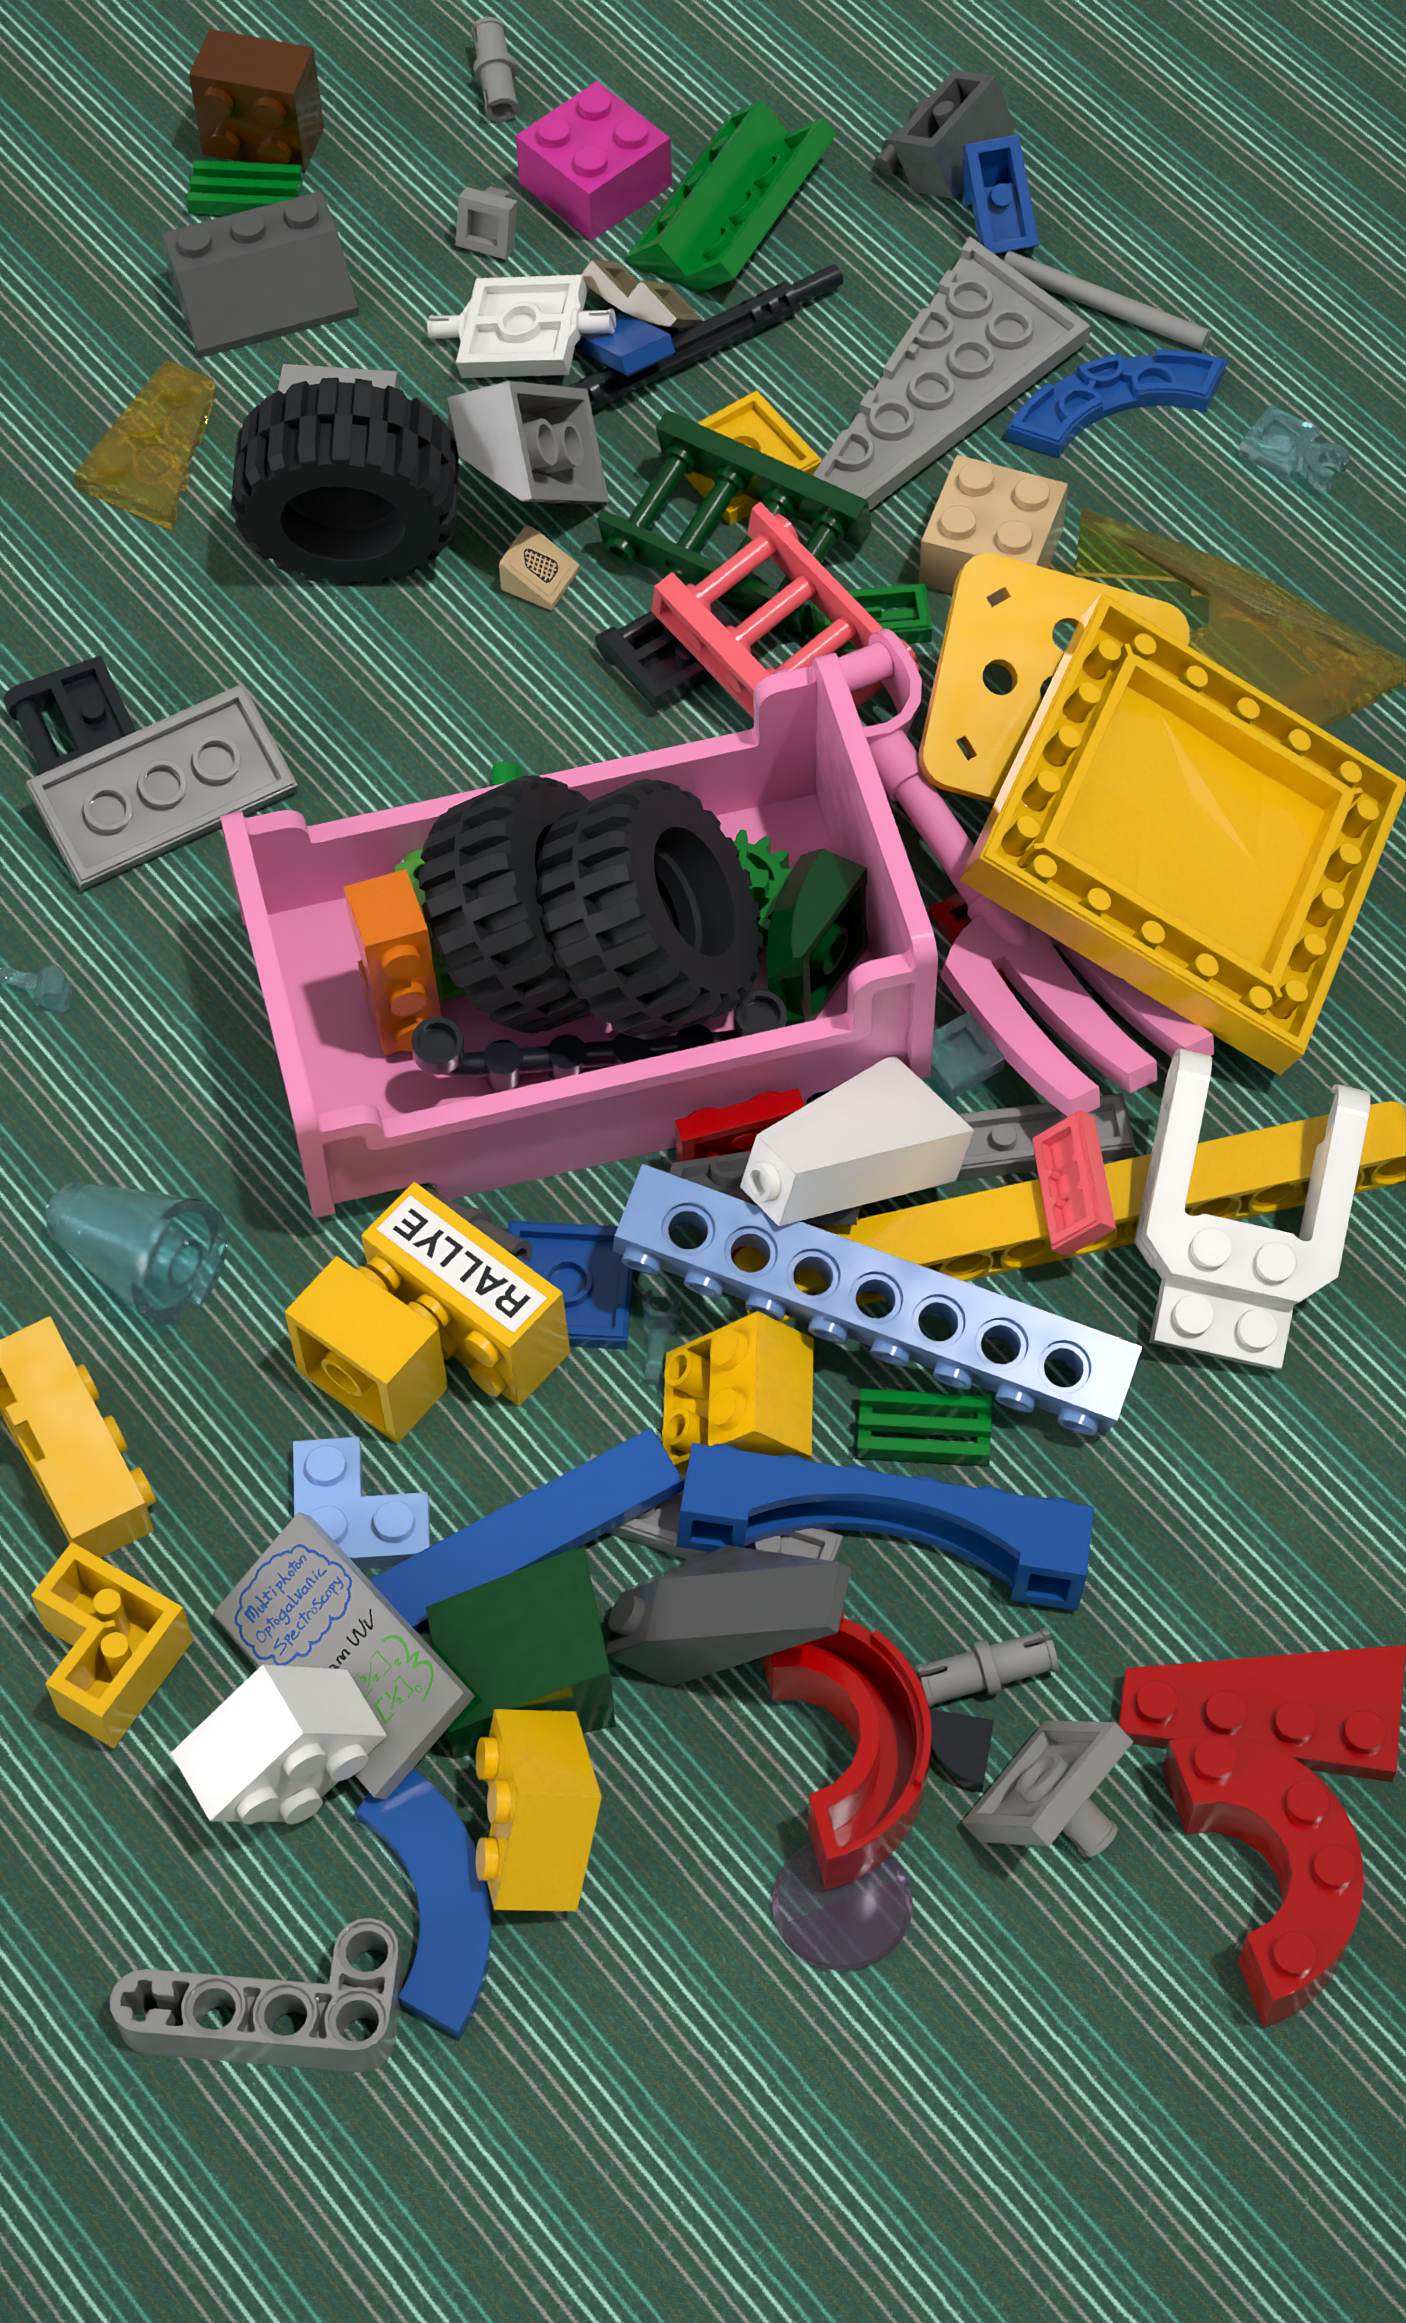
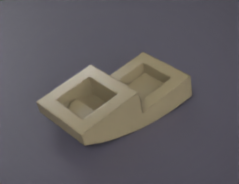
[581,260,704,328]

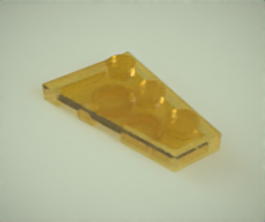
[74,359,216,531]

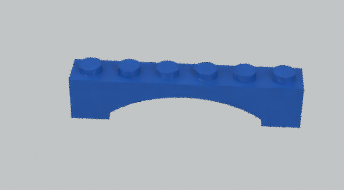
[676,1443,1094,1611]

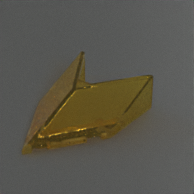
[1075,507,1406,728]

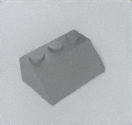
[447,381,609,505]

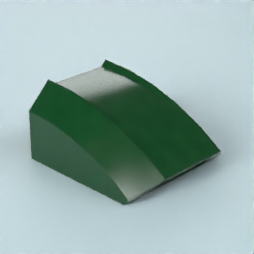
[766,848,868,1027]

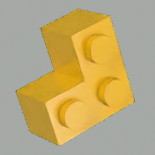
[31,1542,194,1749]
[476,1709,602,1911]

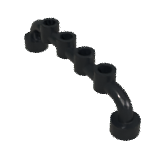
[411,990,787,1091]

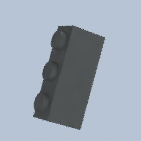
[161,191,359,358]

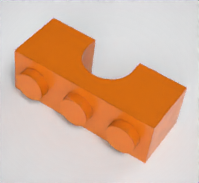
[343,869,442,1056]

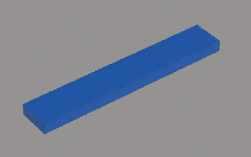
[369,1427,684,1634]

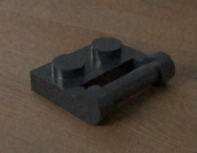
[595,580,752,711]
[3,655,136,776]

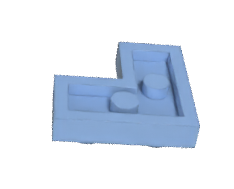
[293,1437,431,1569]

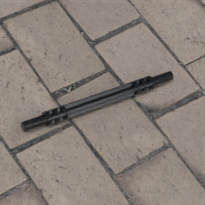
[566,264,843,411]

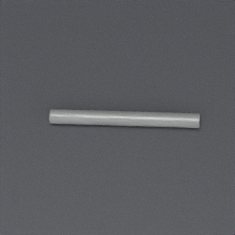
[1003,251,1211,351]

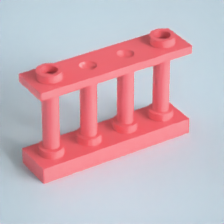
[651,502,922,719]

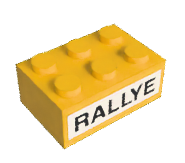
[361,1182,571,1407]

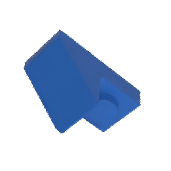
[963,134,1039,255]

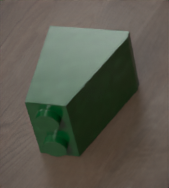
[419,1547,616,1759]

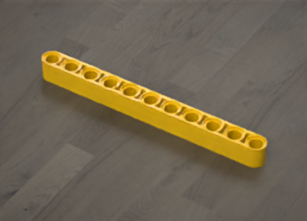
[733,1101,1406,1323]

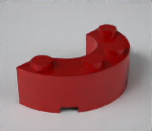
[761,1611,932,1891]
[1162,1735,1364,2028]

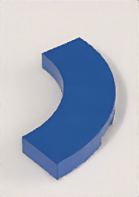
[1006,349,1227,458]
[355,1769,491,2040]

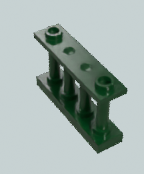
[597,410,872,640]

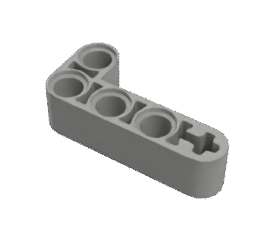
[110,1918,404,2072]

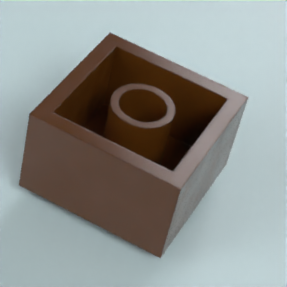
[189,29,324,173]

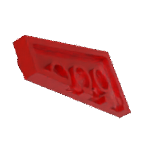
[1118,1645,1406,1782]

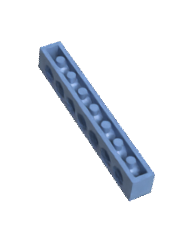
[612,1164,1142,1435]

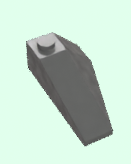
[606,1545,851,1687]

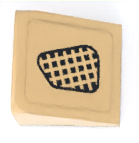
[499,525,580,611]

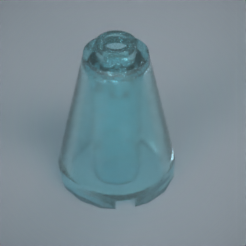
[46,1181,227,1325]

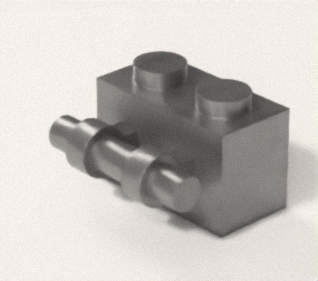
[875,70,1016,199]

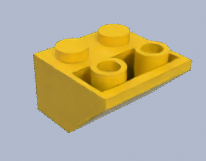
[662,1311,814,1475]

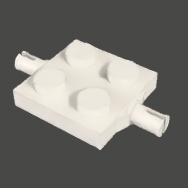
[427,275,616,378]

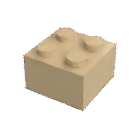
[919,455,1068,606]

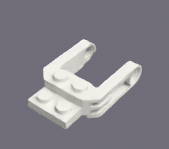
[1134,1048,1370,1371]

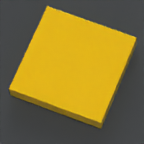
[684,390,822,526]

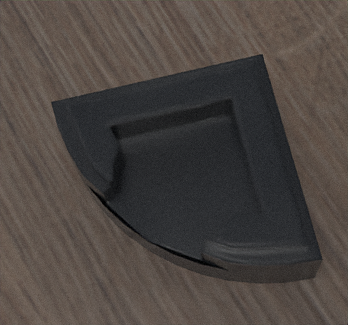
[929,1709,994,1793]

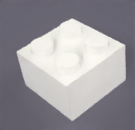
[171,1665,387,1824]

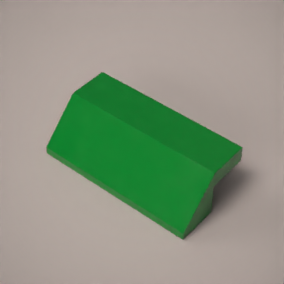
[625,100,837,292]

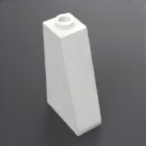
[740,1056,974,1226]

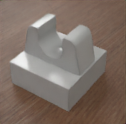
[455,187,518,260]

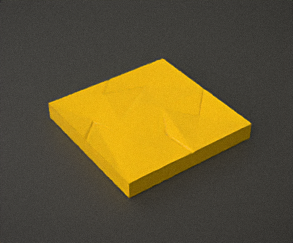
[959,593,1406,1075]

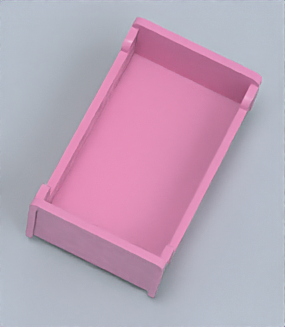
[220,653,938,1219]

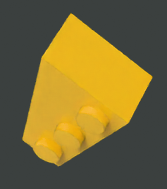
[0,1316,157,1558]

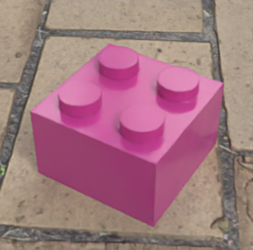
[516,81,672,241]

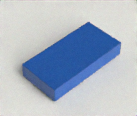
[578,312,675,376]

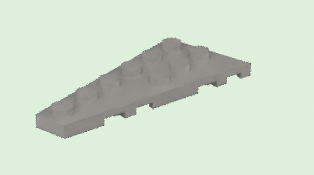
[813,236,1091,511]

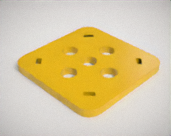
[919,553,1190,804]

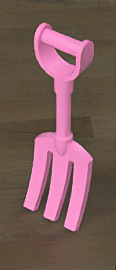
[770,629,1214,1117]

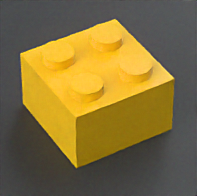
[284,1256,448,1444]

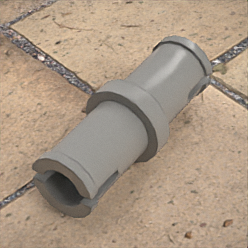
[471,17,519,122]
[915,1627,1059,1707]

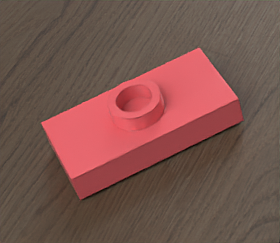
[1032,1110,1116,1256]

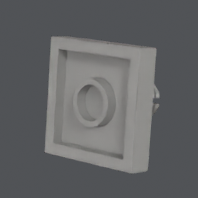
[962,1721,1133,1857]

